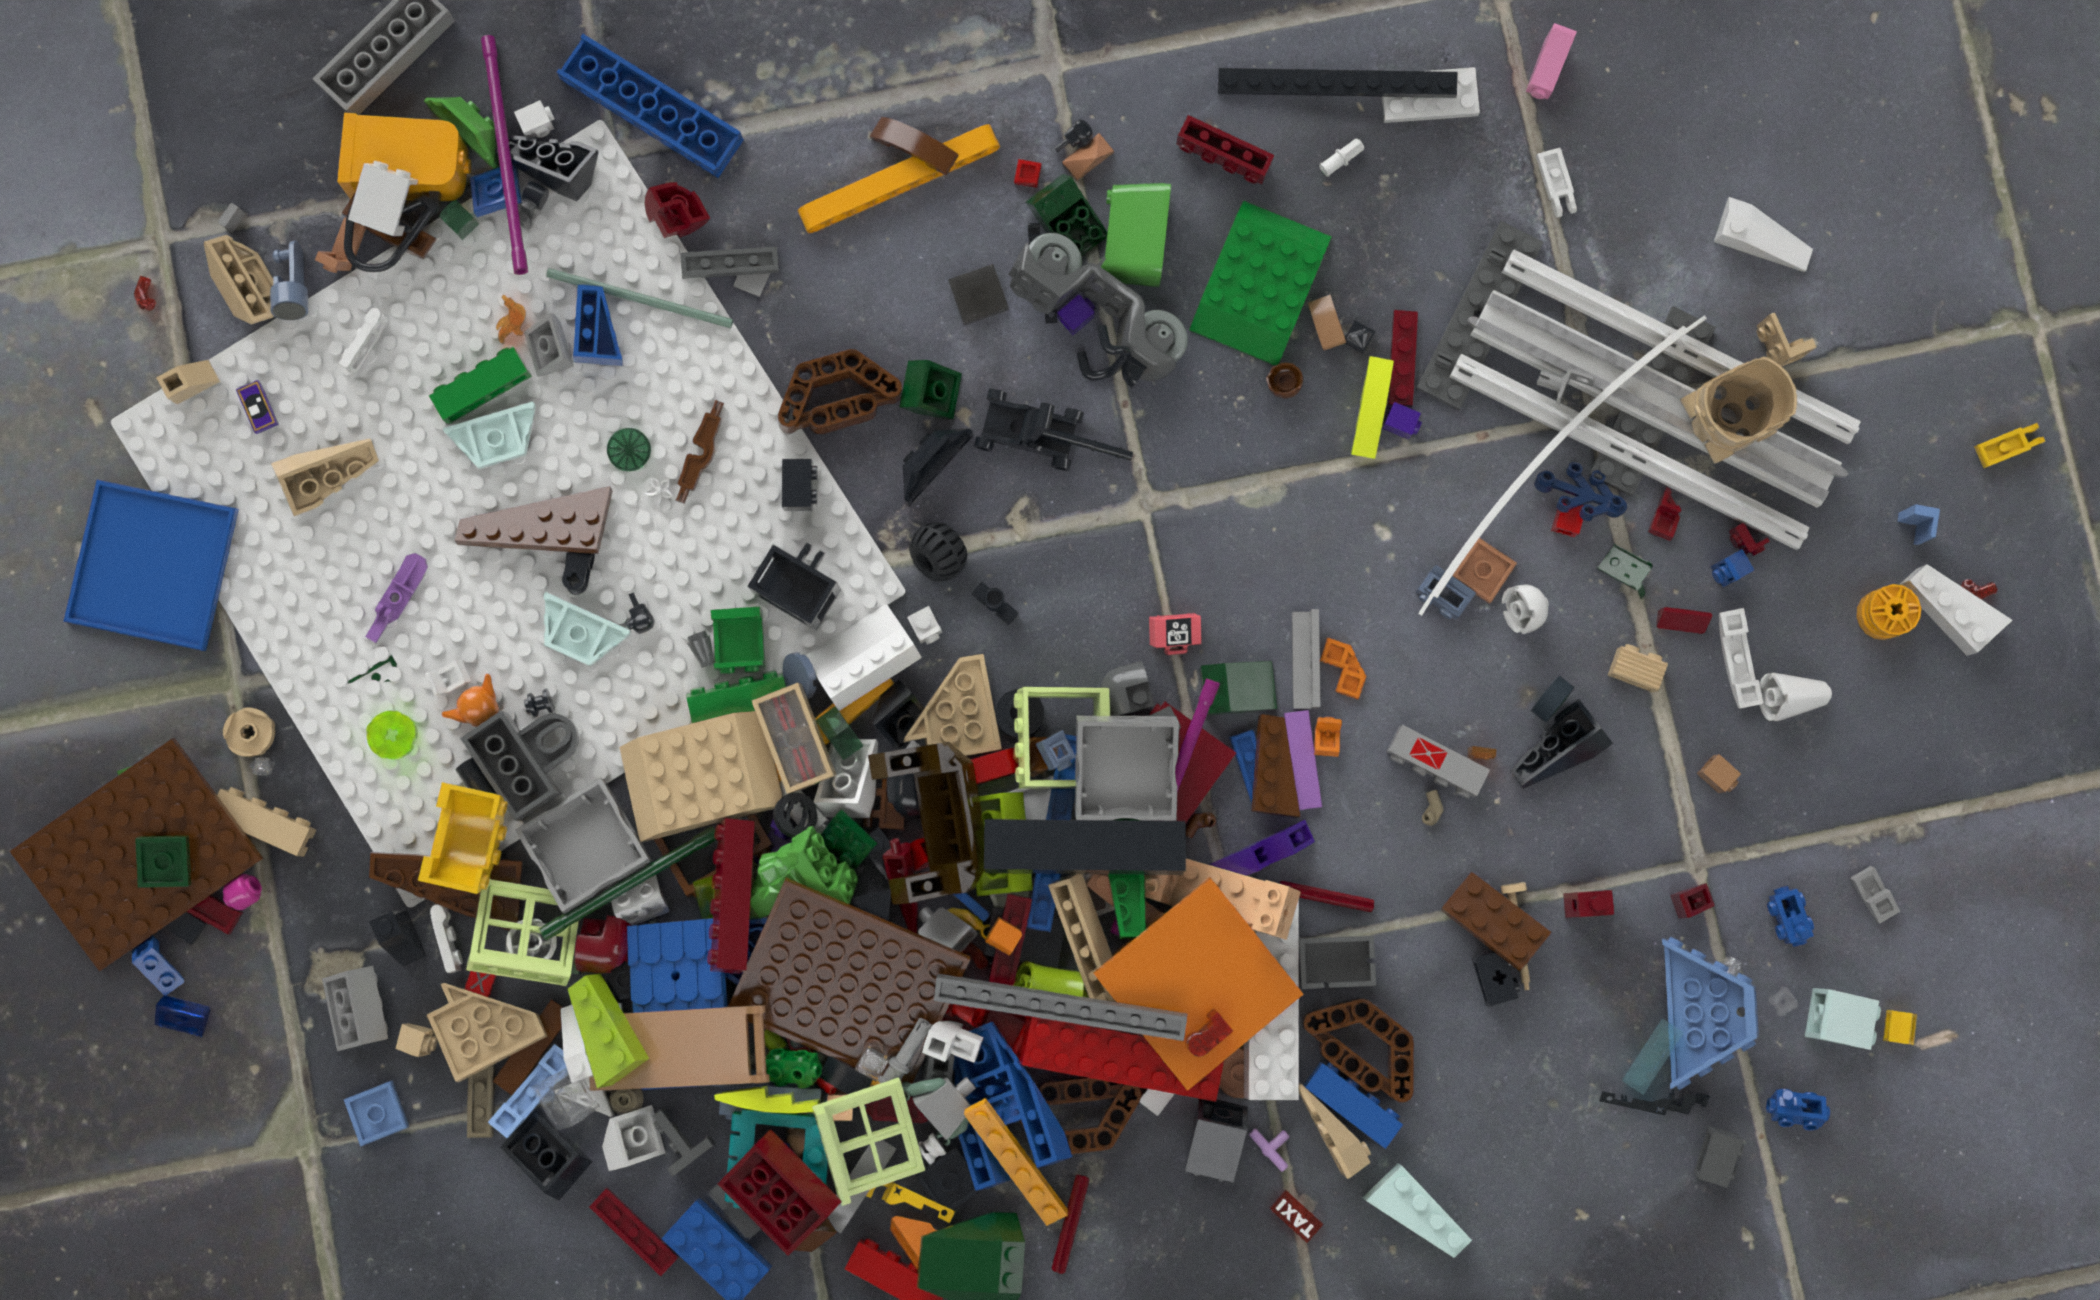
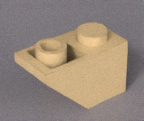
[156,360,220,405]
[395,1023,438,1057]

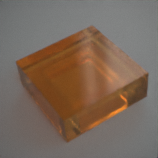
[1467,746,1497,760]

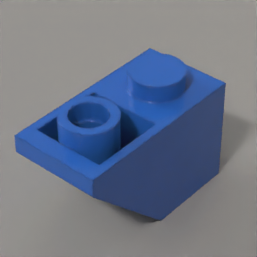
[1711,549,1754,587]

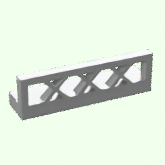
[1292,609,1320,709]

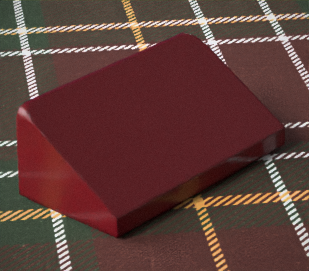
[1656,607,1712,634]

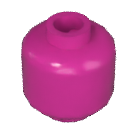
[223,874,262,911]

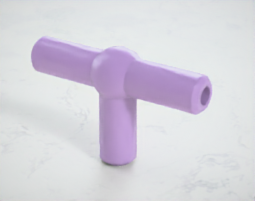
[1249,1129,1289,1172]

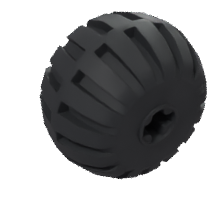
[909,522,967,582]

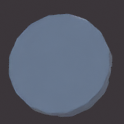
[782,652,816,699]

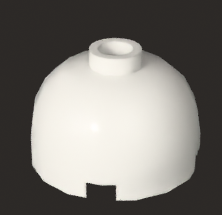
[1502,585,1549,634]
[506,919,557,960]

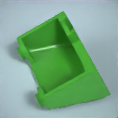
[1100,183,1171,287]

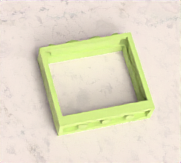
[1014,687,1110,789]

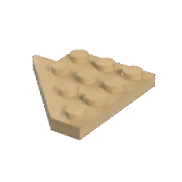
[904,654,1002,756]
[427,983,548,1082]

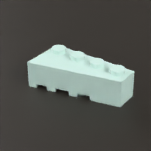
[1362,1163,1472,1258]

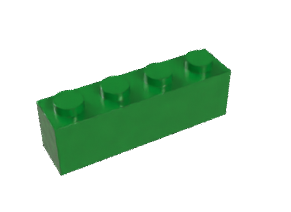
[428,347,532,425]
[686,671,785,723]

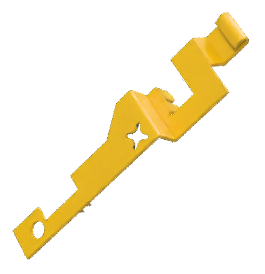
[866,1181,955,1223]

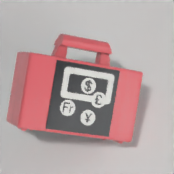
[1149,613,1201,655]

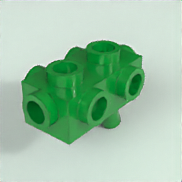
[766,1048,822,1089]

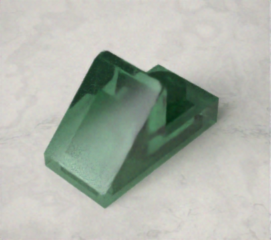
[816,706,863,760]

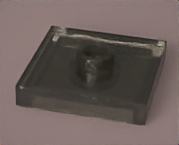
[948,264,1009,326]

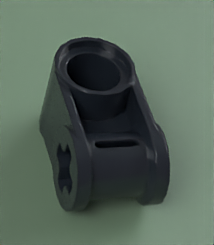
[562,552,595,595]

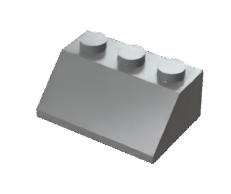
[322,966,388,1051]

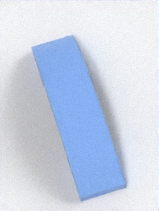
[488,1044,567,1138]

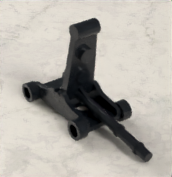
[974,388,1133,471]

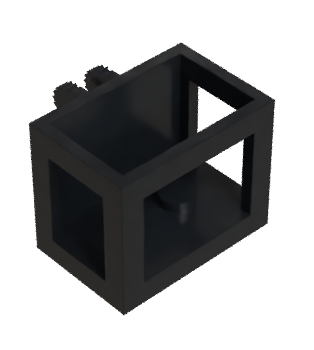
[747,543,841,631]

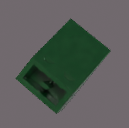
[1025,174,1108,256]

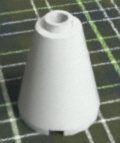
[1759,673,1832,721]

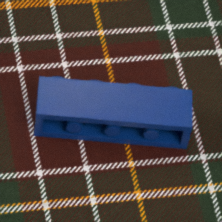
[1303,1062,1403,1149]

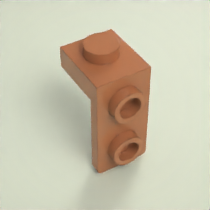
[315,217,366,273]

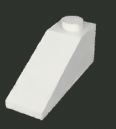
[561,1005,593,1083]

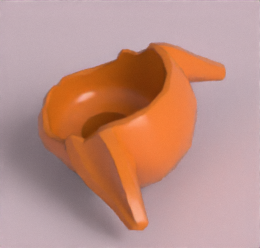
[442,674,499,727]

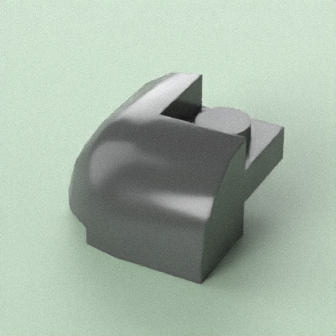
[1100,661,1155,716]

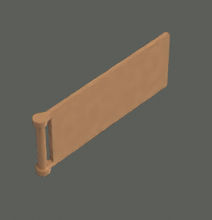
[589,1005,770,1091]

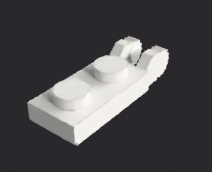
[1536,148,1577,218]
[339,307,388,374]
[430,904,463,973]

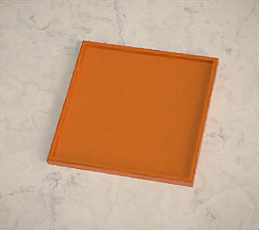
[1093,877,1304,1091]

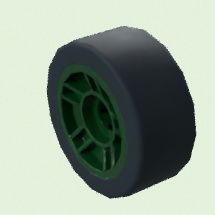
[1531,676,1575,723]

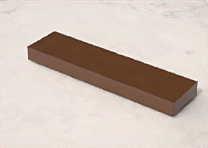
[493,999,564,1095]

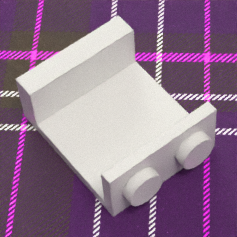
[348,160,418,236]

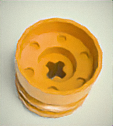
[1856,584,1921,640]

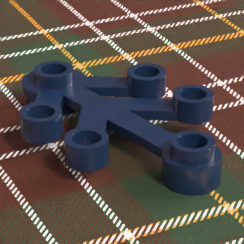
[1534,462,1627,521]

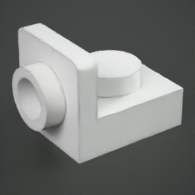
[907,606,942,645]

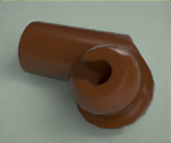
[1185,811,1217,839]

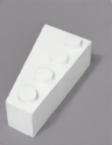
[1899,564,2012,656]

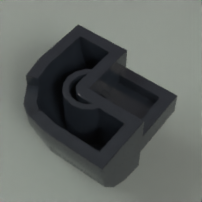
[887,773,921,819]

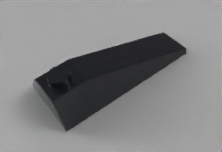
[495,135,599,202]
[1511,699,1613,789]

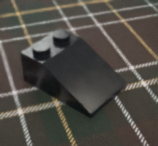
[500,1109,593,1200]

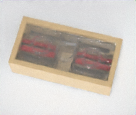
[752,683,837,794]

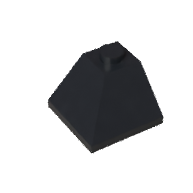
[873,680,924,750]

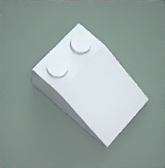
[814,739,878,818]

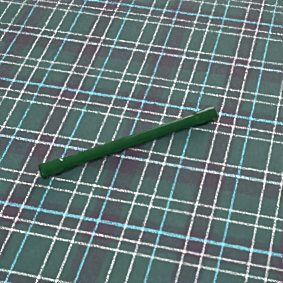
[539,825,716,941]

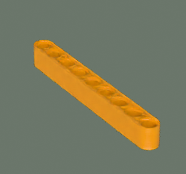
[798,124,1000,233]

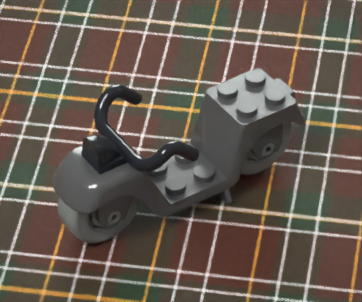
[1008,233,1188,389]

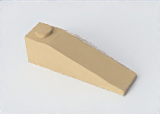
[271,439,379,516]
[1299,1083,1371,1179]

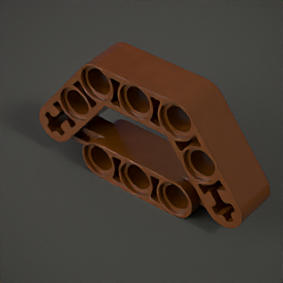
[778,349,902,434]
[1301,998,1414,1103]
[1019,1077,1141,1154]

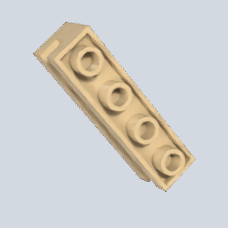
[217,787,316,857]

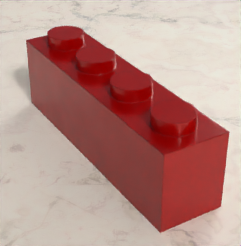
[845,1238,943,1300]

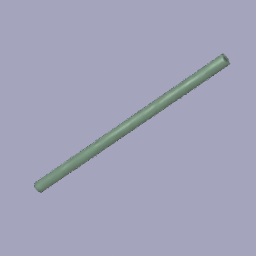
[546,268,733,328]

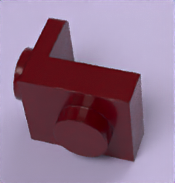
[1729,523,1770,556]

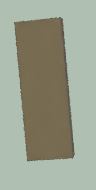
[467,1064,495,1138]

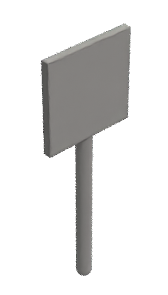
[733,273,771,297]

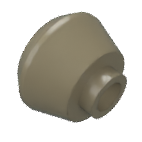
[609,1089,644,1115]

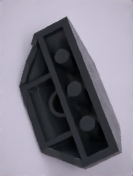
[903,428,973,507]

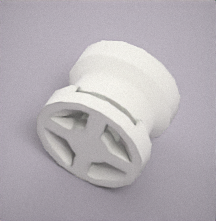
[918,1133,947,1165]

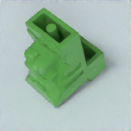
[750,826,858,918]

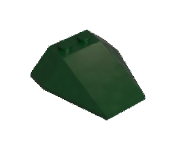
[917,1212,1025,1300]

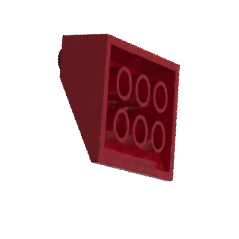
[718,1129,842,1256]

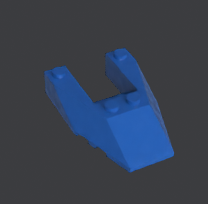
[953,1022,1072,1191]

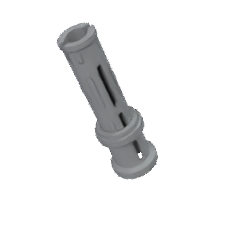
[878,1018,932,1083]

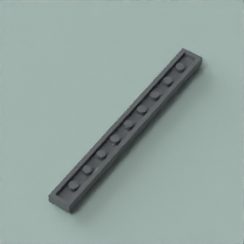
[934,974,1188,1041]

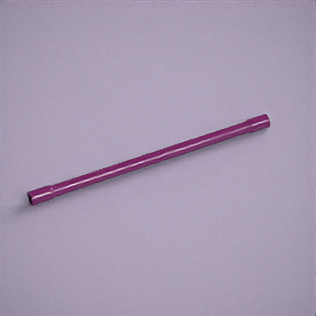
[481,35,529,275]
[1110,678,1220,936]

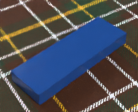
[1229,730,1257,805]

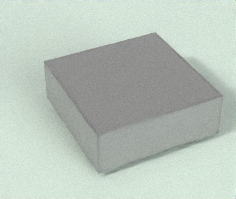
[218,203,246,234]

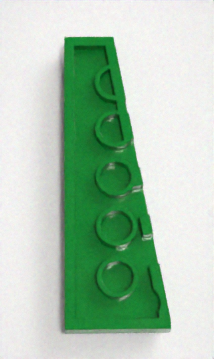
[1108,818,1146,939]

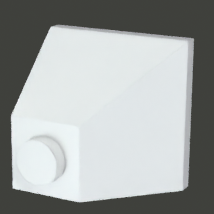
[602,1105,665,1171]

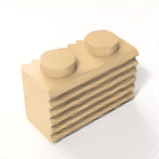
[1608,644,1668,692]

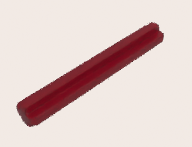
[1279,880,1375,912]
[1052,1174,1090,1274]

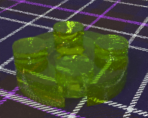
[366,710,418,760]

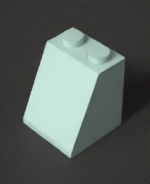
[1805,988,1881,1050]

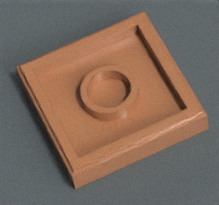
[1452,538,1517,604]

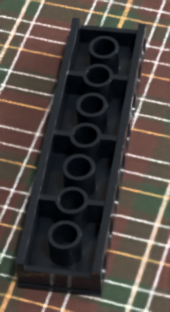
[984,819,1186,875]

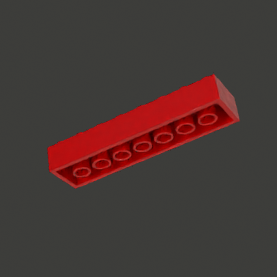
[1018,1016,1224,1102]

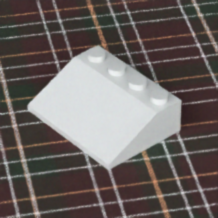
[805,604,922,711]

